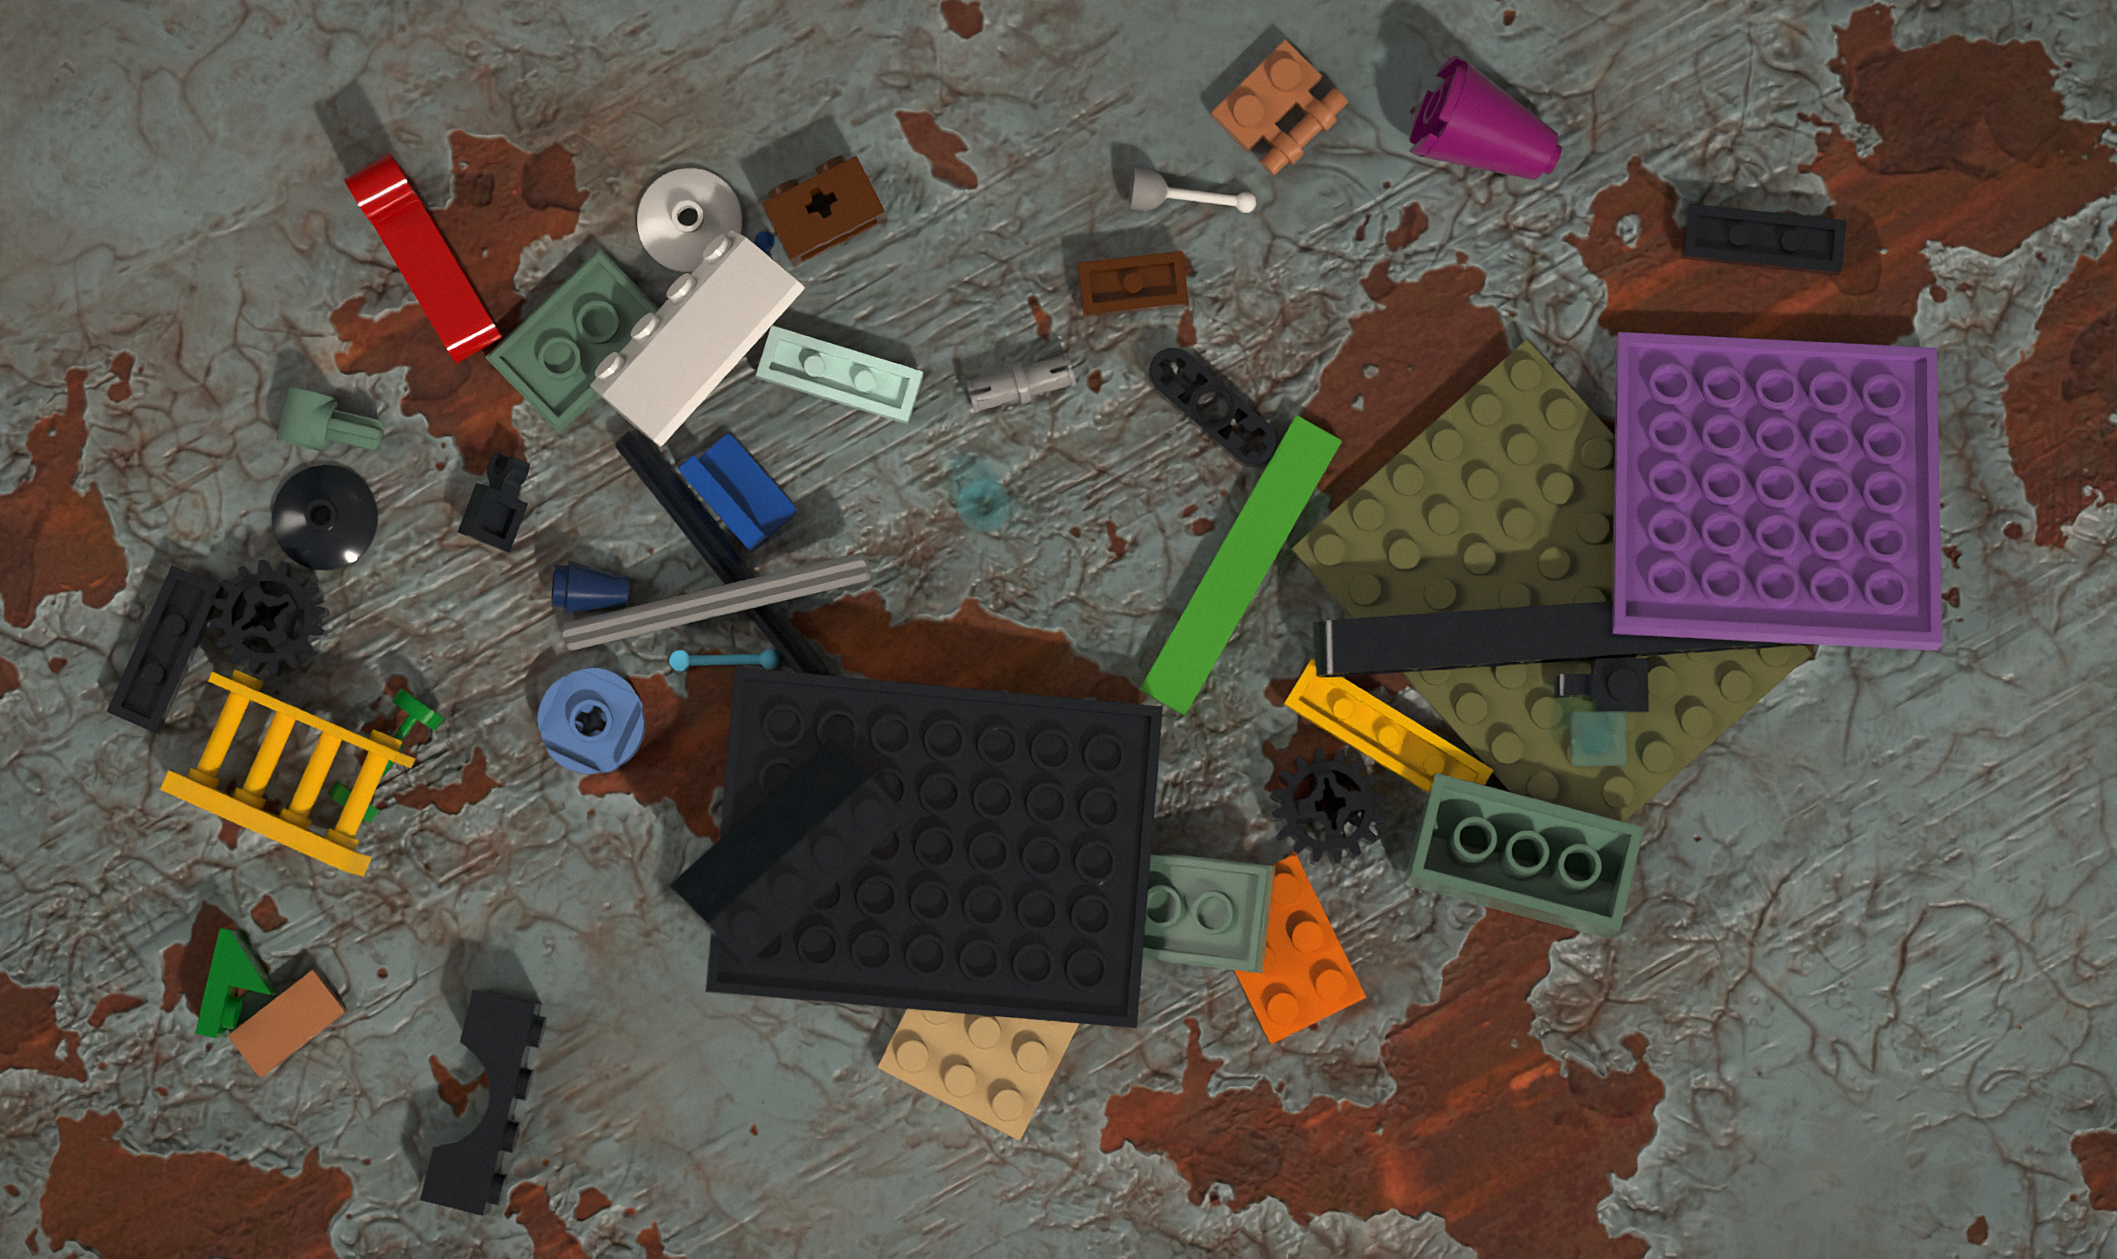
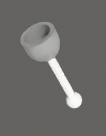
[1128,167,1256,213]

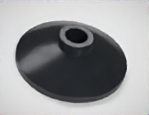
[272,465,378,571]

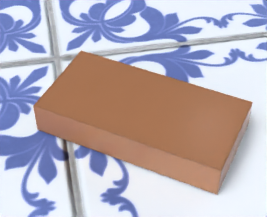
[227,969,348,1078]

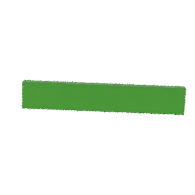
[1139,415,1342,717]

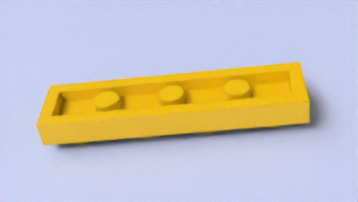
[1283,659,1494,794]

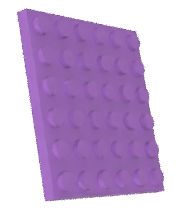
[1612,332,1942,651]

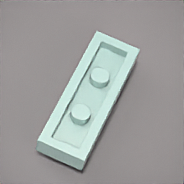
[756,325,924,424]

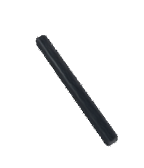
[615,429,829,675]

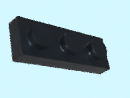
[1681,203,1847,275]
[107,566,224,734]

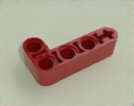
[344,152,502,364]

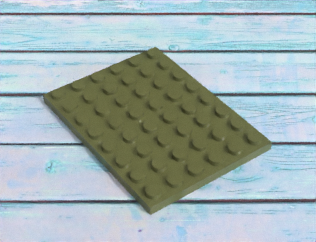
[1290,339,1812,822]

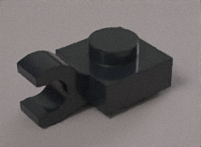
[457,452,530,553]
[1554,658,1649,713]

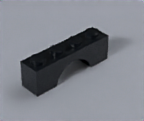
[420,989,547,1216]

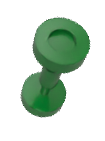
[327,688,445,824]

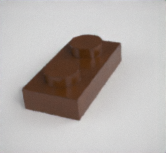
[1078,251,1189,318]

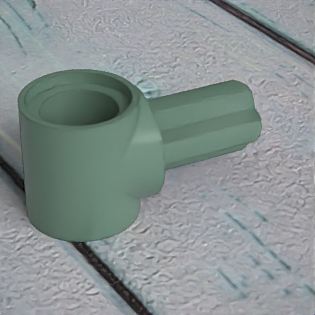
[276,387,384,451]

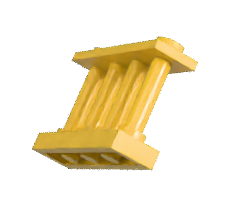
[160,669,415,877]

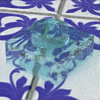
[1569,711,1627,767]

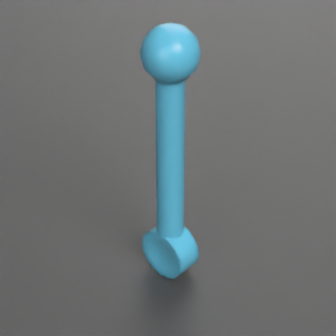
[669,648,781,672]

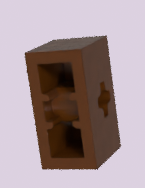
[762,155,887,268]

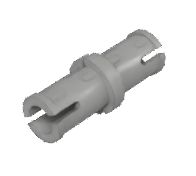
[966,353,1077,413]

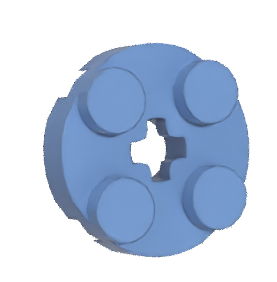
[537,668,646,775]

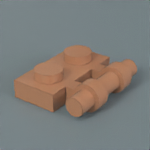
[1210,39,1348,176]

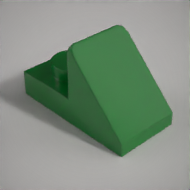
[195,928,279,1038]

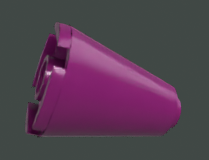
[1409,55,1562,180]

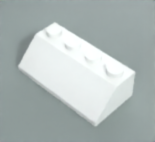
[590,230,805,447]

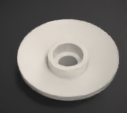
[637,168,743,273]

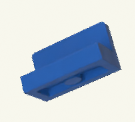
[678,434,797,553]

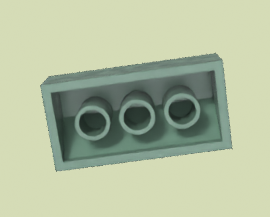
[1403,773,1644,939]

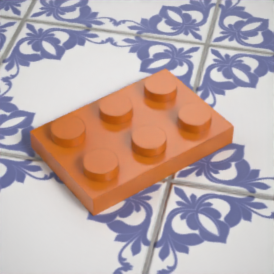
[1234,855,1367,1045]

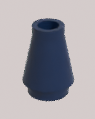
[551,560,629,613]

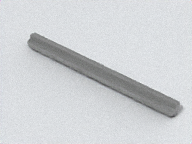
[562,553,871,650]

